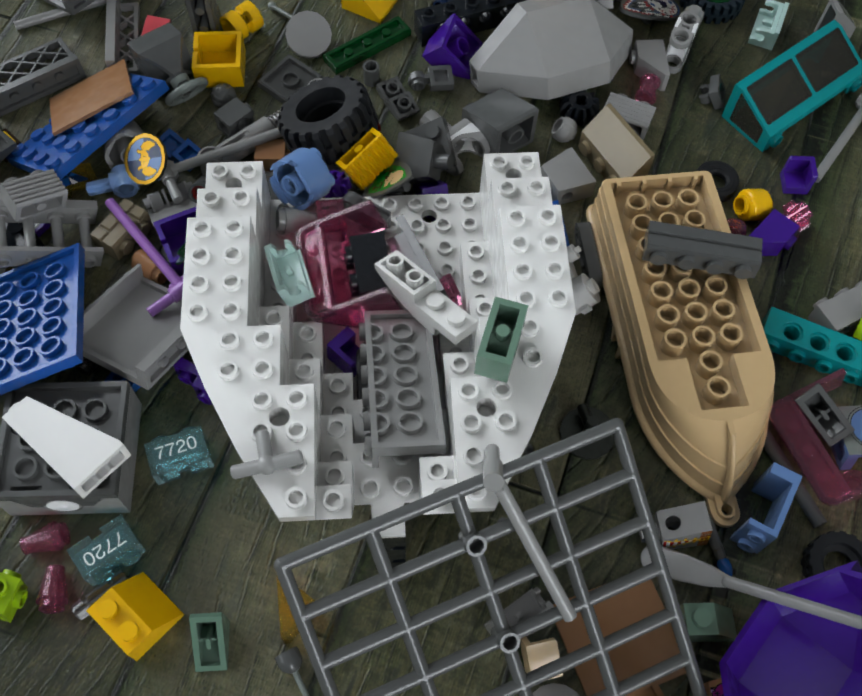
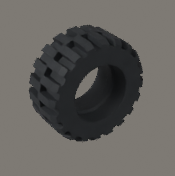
[278,75,379,167]

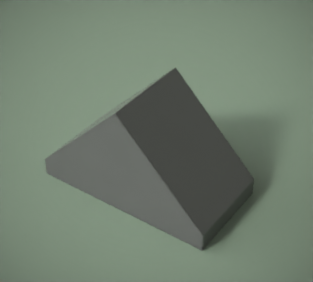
[794,383,855,447]

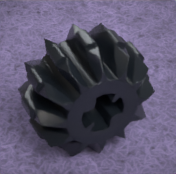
[559,90,600,129]

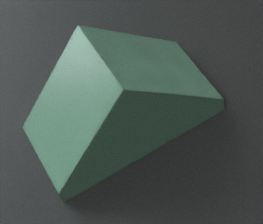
[189,612,230,672]

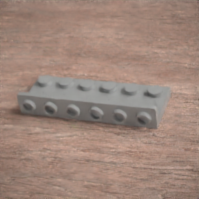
[359,310,446,468]

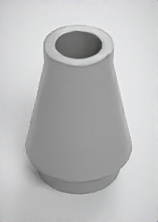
[276,206,317,234]

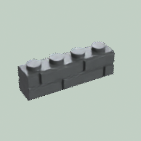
[642,220,763,279]

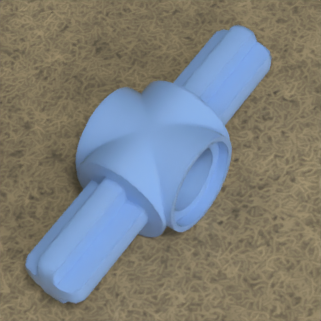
[86,164,161,198]

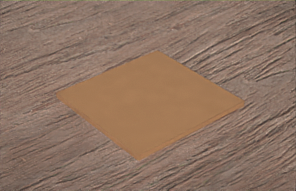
[49,59,134,136]
[553,579,686,696]

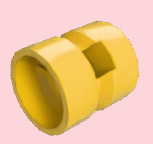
[219,0,264,39]

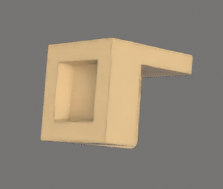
[520,637,563,679]

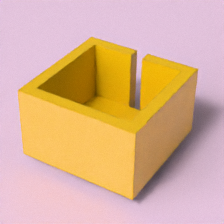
[191,31,246,88]

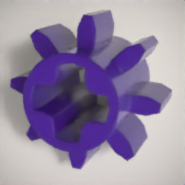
[324,170,352,198]

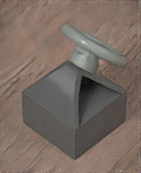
[127,22,208,106]

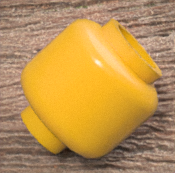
[733,188,773,221]

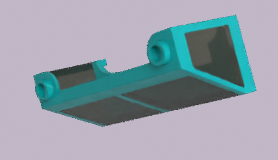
[722,20,862,152]

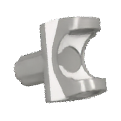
[666,4,704,74]
[419,109,490,176]

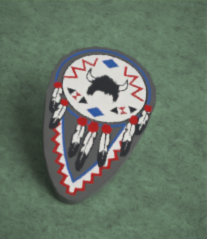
[619,0,681,25]

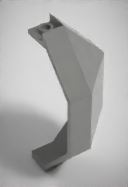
[469,0,633,100]

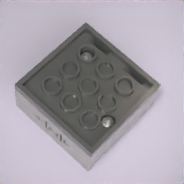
[0,381,142,516]

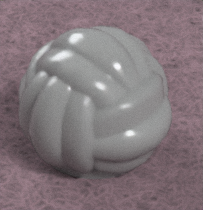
[551,117,577,143]

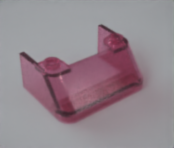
[296,200,404,329]
[769,368,862,506]

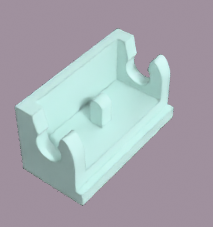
[748,0,789,51]
[264,239,316,307]

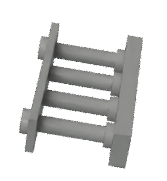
[0,198,104,268]

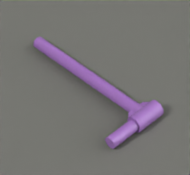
[105,198,184,317]

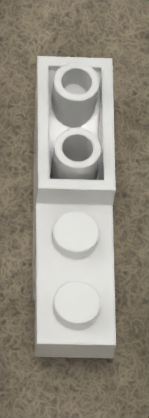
[374,250,478,345]

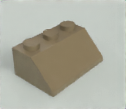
[578,103,655,179]

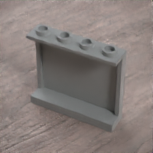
[83,263,189,390]

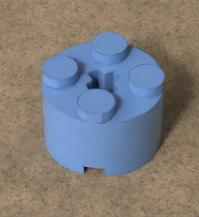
[270,147,335,210]

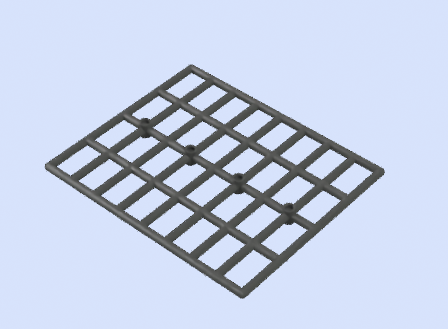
[274,418,707,696]

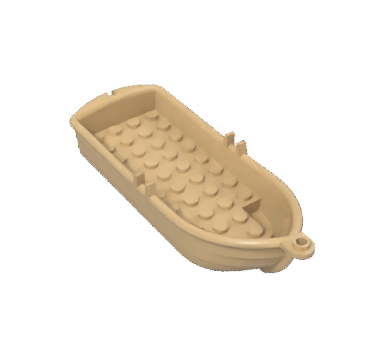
[586,171,775,528]

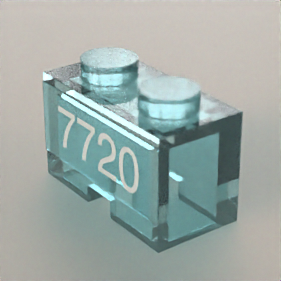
[144,426,215,485]
[67,515,146,587]

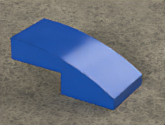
[159,128,201,172]

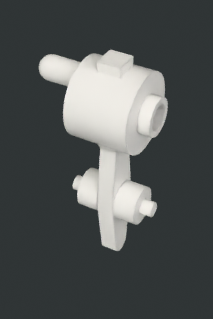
[567,244,600,315]

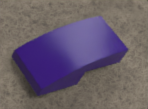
[173,357,212,405]

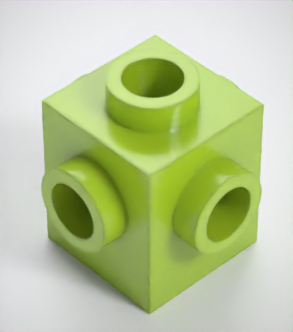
[0,569,28,623]

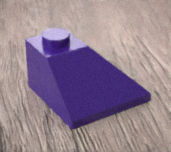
[422,13,483,79]

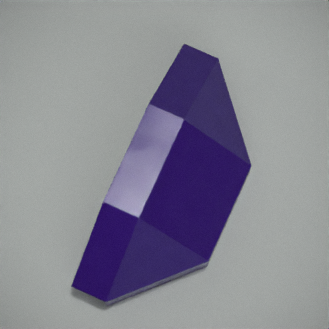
[719,560,862,696]

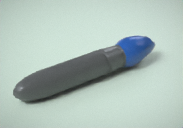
[708,513,733,576]

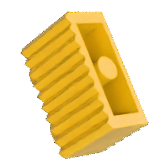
[336,127,398,190]

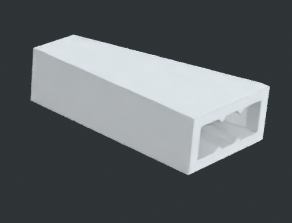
[2,396,131,499]

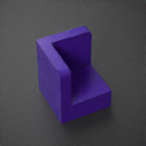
[780,156,818,194]
[327,326,360,378]

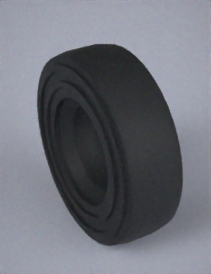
[697,161,739,203]

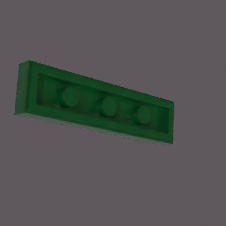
[323,16,411,75]

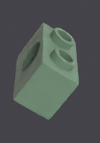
[474,296,529,383]

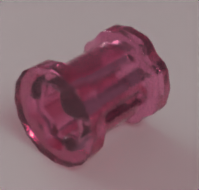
[635,73,661,105]

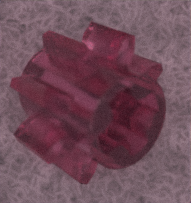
[782,200,813,232]

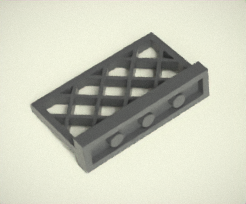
[0,37,86,117]

